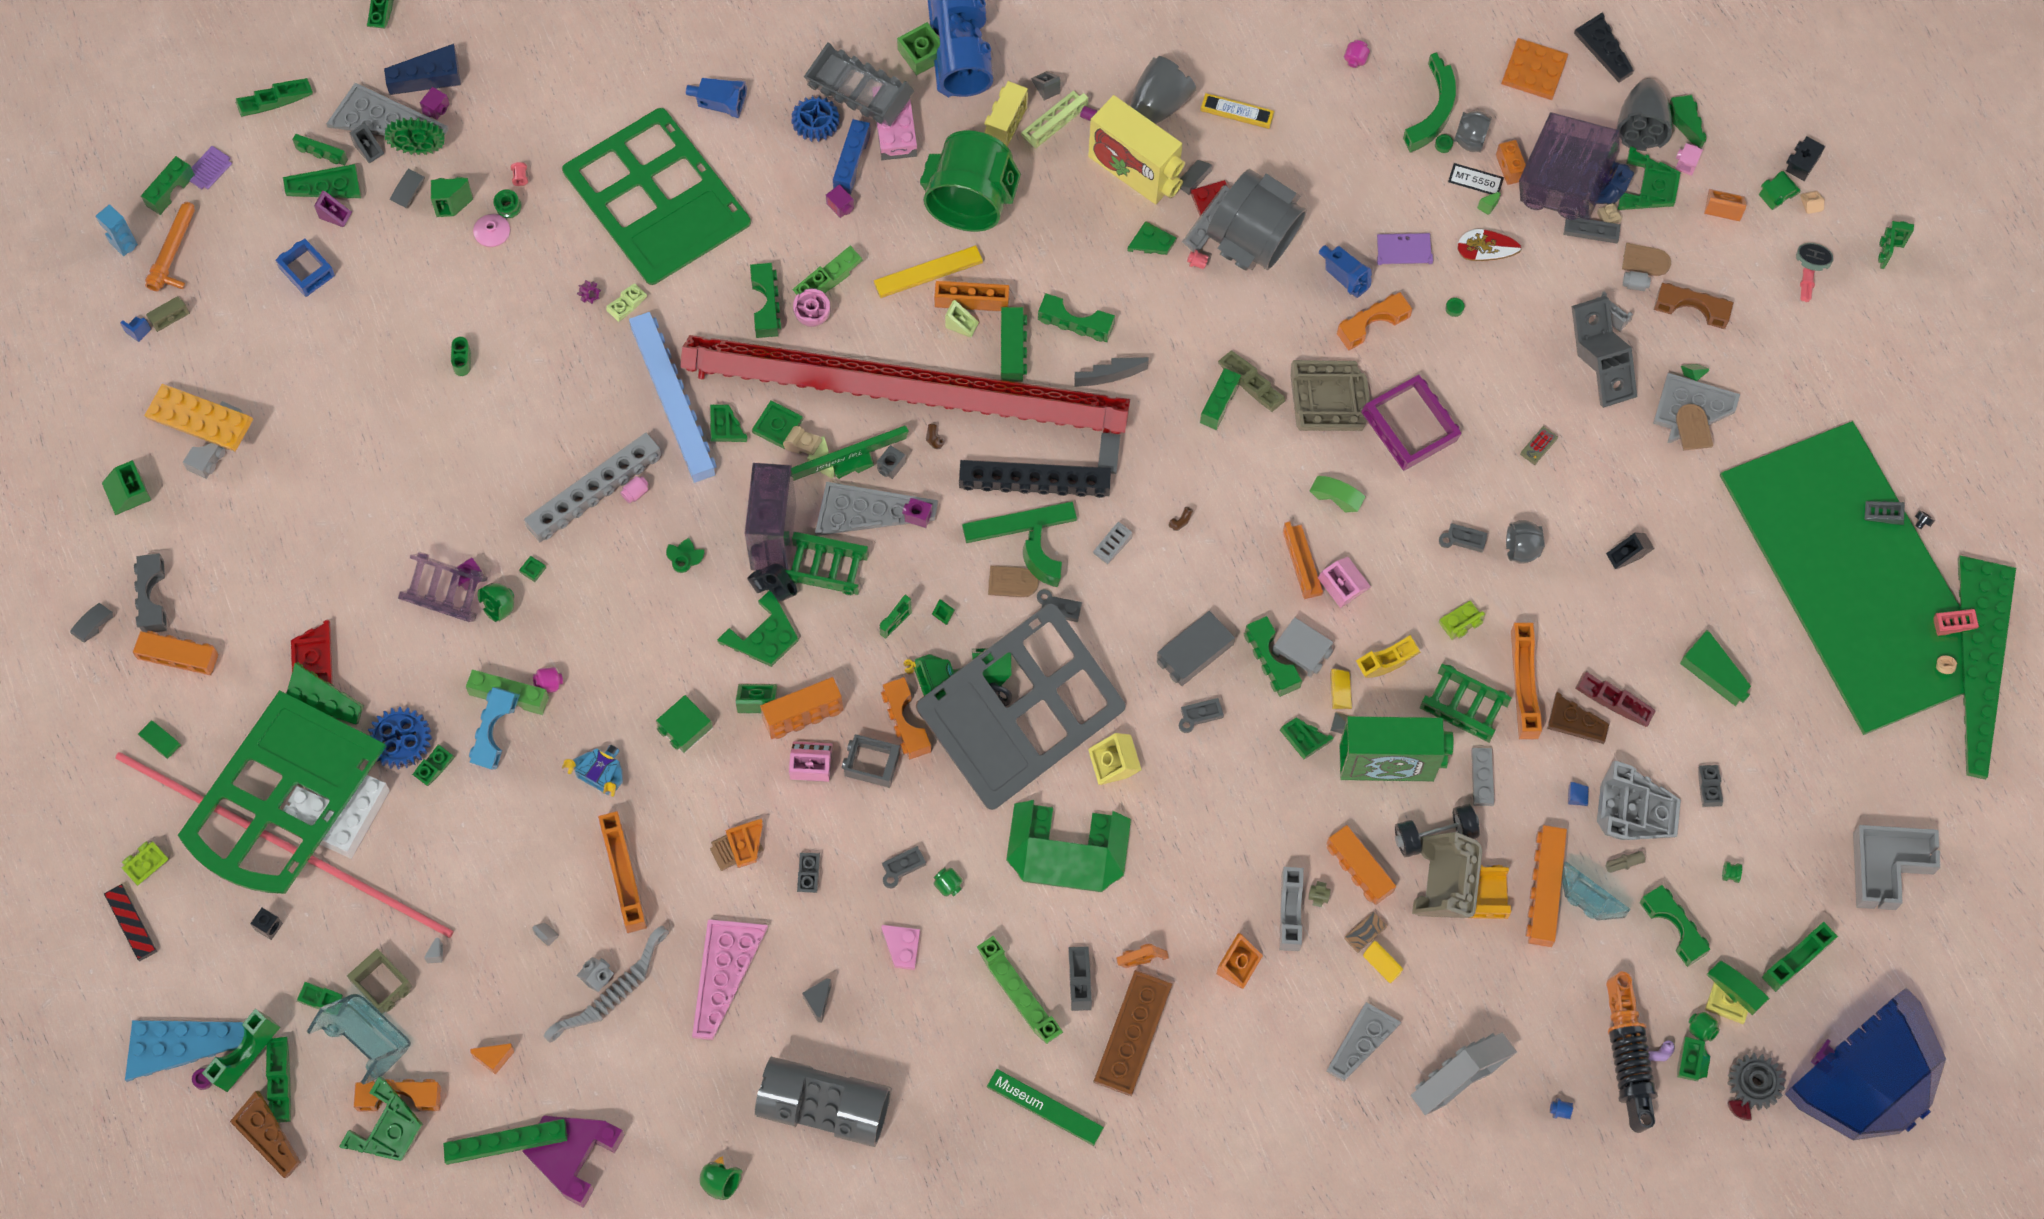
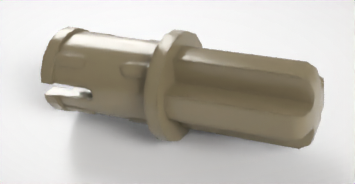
[1605,851,1645,873]

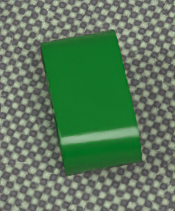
[451,336,471,376]

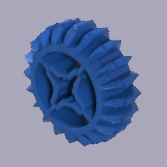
[791,95,840,142]

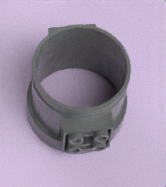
[1207,169,1307,271]

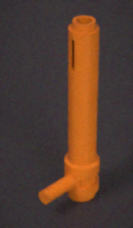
[145,202,195,292]

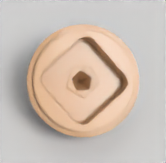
[1936,656,1957,674]

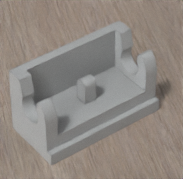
[1597,292,1633,331]

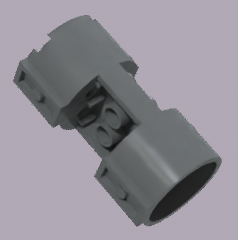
[755,1056,892,1147]

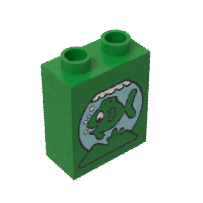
[1339,716,1454,782]

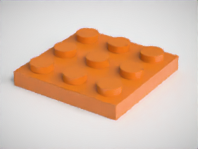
[1501,38,1568,100]

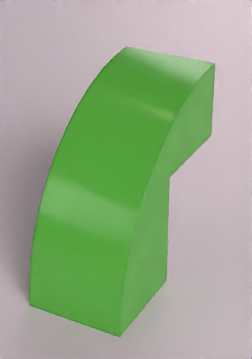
[1309,476,1366,513]

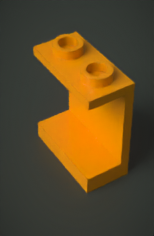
[1470,865,1511,919]

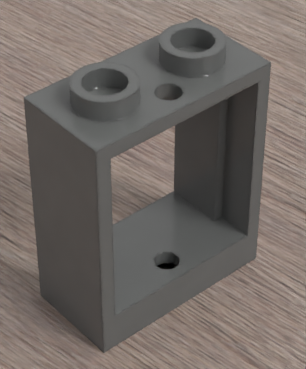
[842,734,900,788]

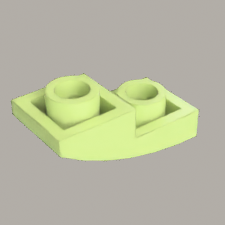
[606,283,647,322]

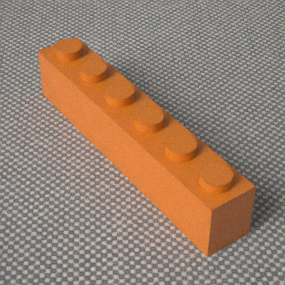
[1525,825,1567,947]

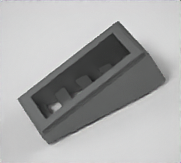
[1865,501,1905,525]

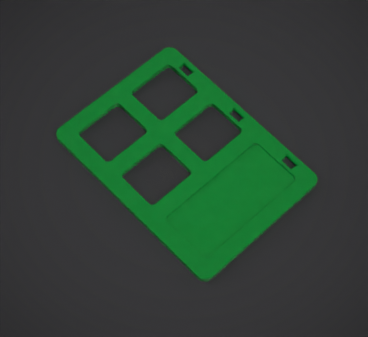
[562,108,751,285]

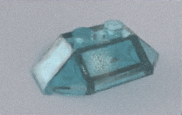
[1562,861,1631,921]

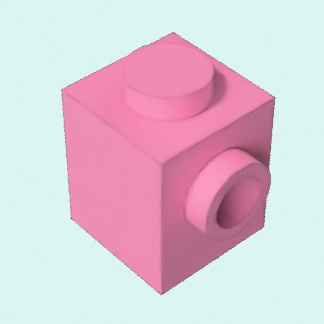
[1675,143,1703,176]

